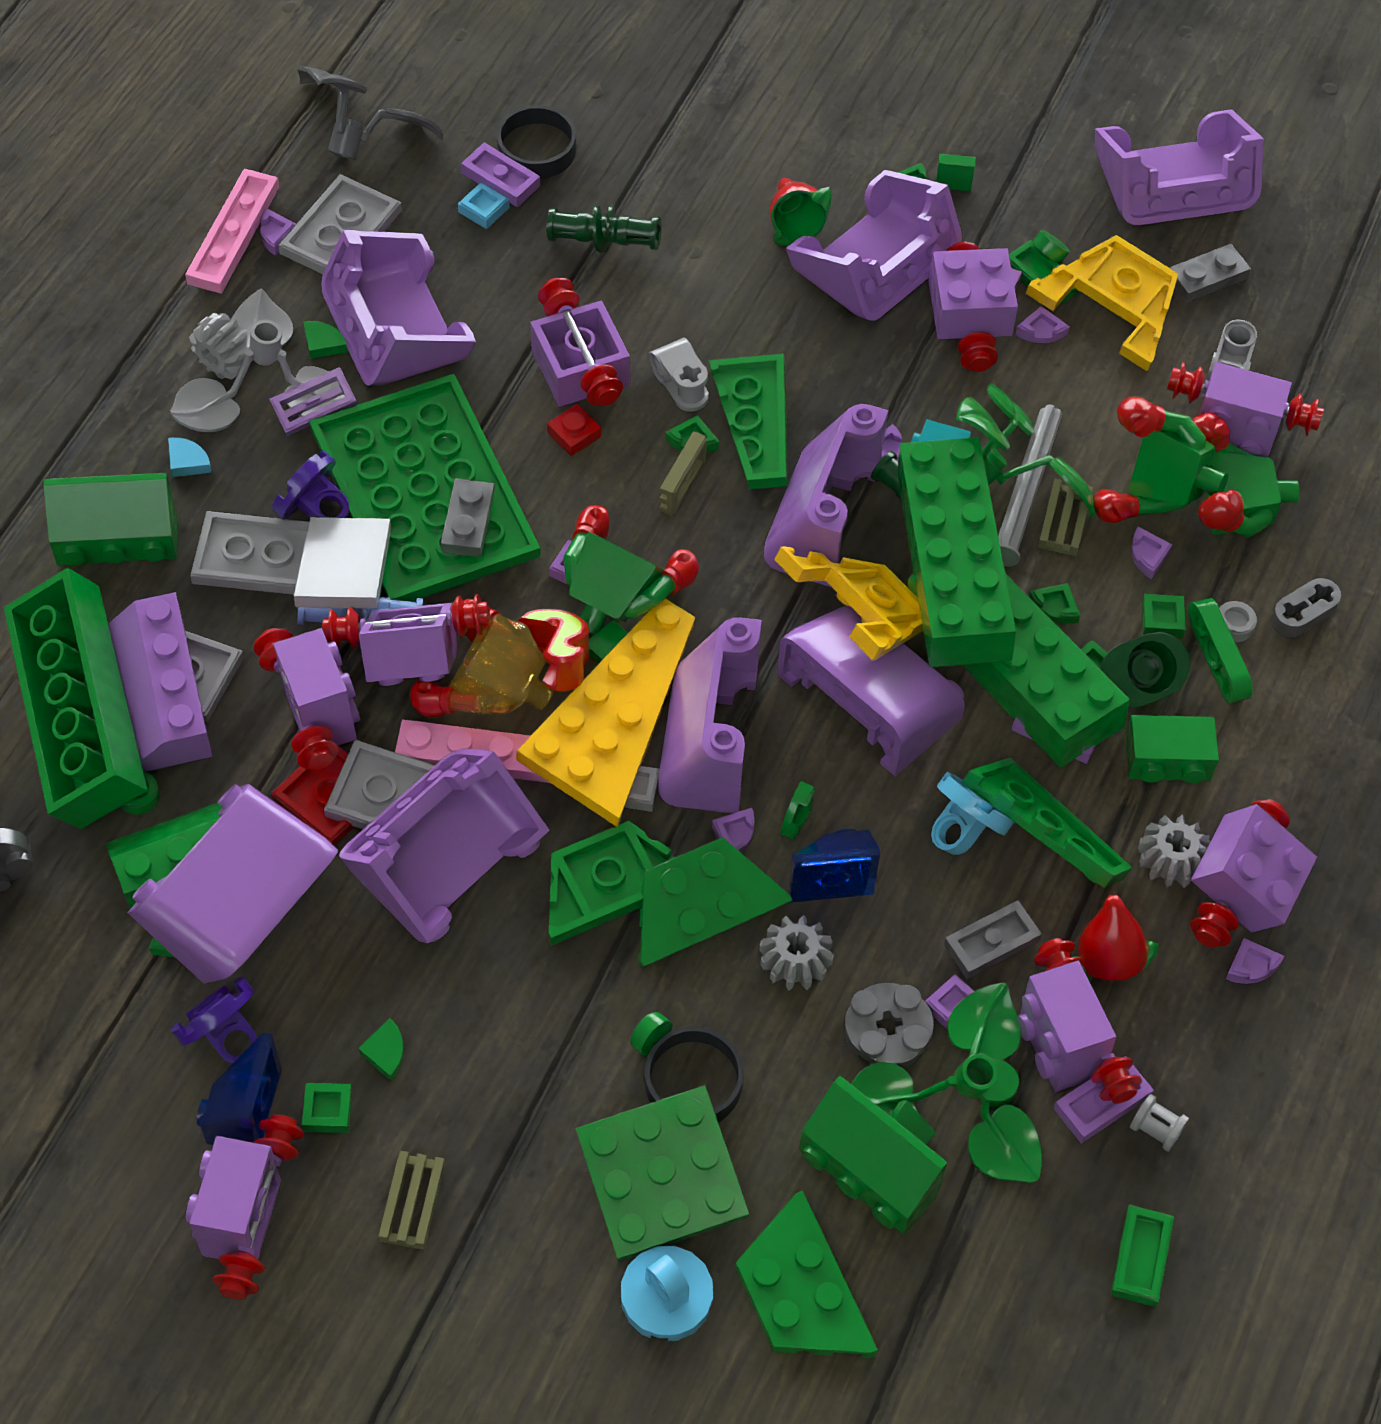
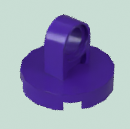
[271,450,349,520]
[171,976,258,1064]

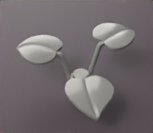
[170,289,345,432]

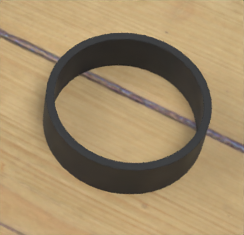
[497,105,576,179]
[645,1027,744,1122]

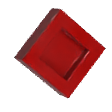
[547,404,601,456]

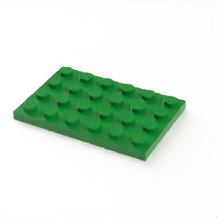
[309,374,541,602]

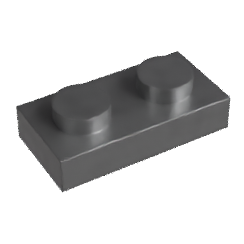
[1169,244,1251,303]
[441,479,495,557]
[944,900,1042,979]

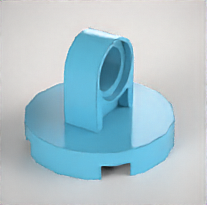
[931,772,1014,855]
[621,1246,713,1341]

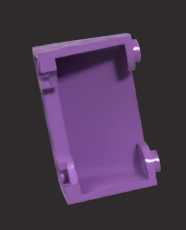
[1095,109,1264,225]
[786,170,962,321]
[321,230,476,386]
[764,404,889,587]
[777,605,965,777]
[658,617,762,813]
[339,749,550,943]
[127,784,338,984]

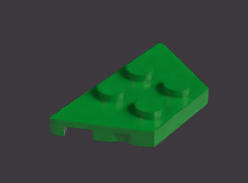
[548,821,675,946]
[638,837,792,967]
[735,1191,878,1358]

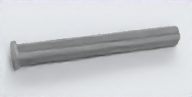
[998,404,1062,567]

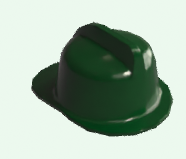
[1101,632,1190,708]

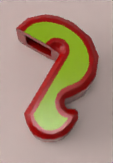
[518,609,589,692]

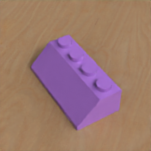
[108,592,213,772]

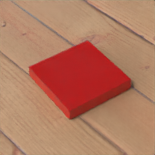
[270,744,355,846]

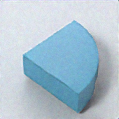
[168,438,212,477]

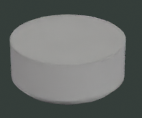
[1219,601,1257,642]

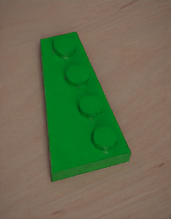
[708,354,788,489]
[961,757,1132,888]

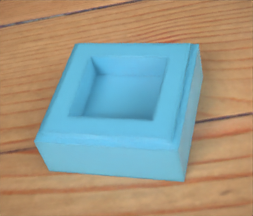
[458,182,510,229]

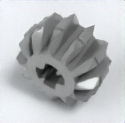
[189,313,252,380]
[1138,814,1210,889]
[760,915,834,991]

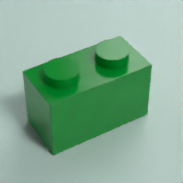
[1125,715,1219,784]

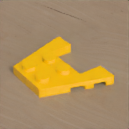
[1025,235,1178,371]
[774,546,923,660]

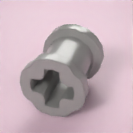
[1129,1094,1190,1152]

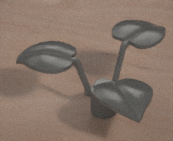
[297,66,444,160]

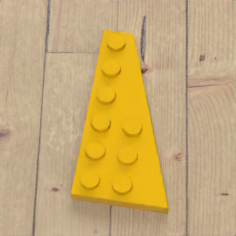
[516,599,695,827]

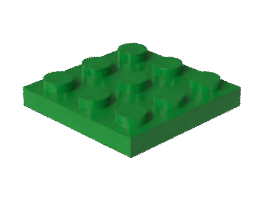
[576,1085,749,1262]

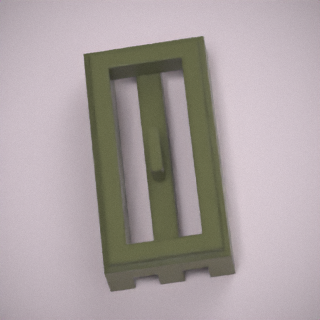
[659,431,707,516]
[1038,478,1093,556]
[378,1151,445,1250]

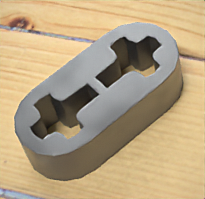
[1271,578,1341,637]

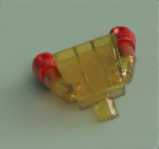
[409,598,554,718]

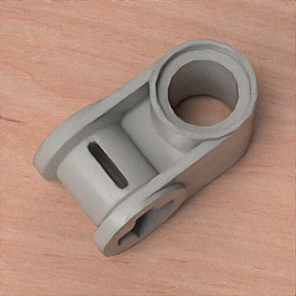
[1206,319,1257,381]
[649,338,709,412]

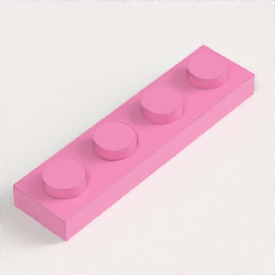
[185,169,279,294]
[395,719,550,783]

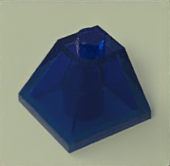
[788,828,880,903]
[197,1032,282,1145]

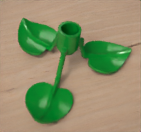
[956,383,1095,519]
[851,983,1042,1183]

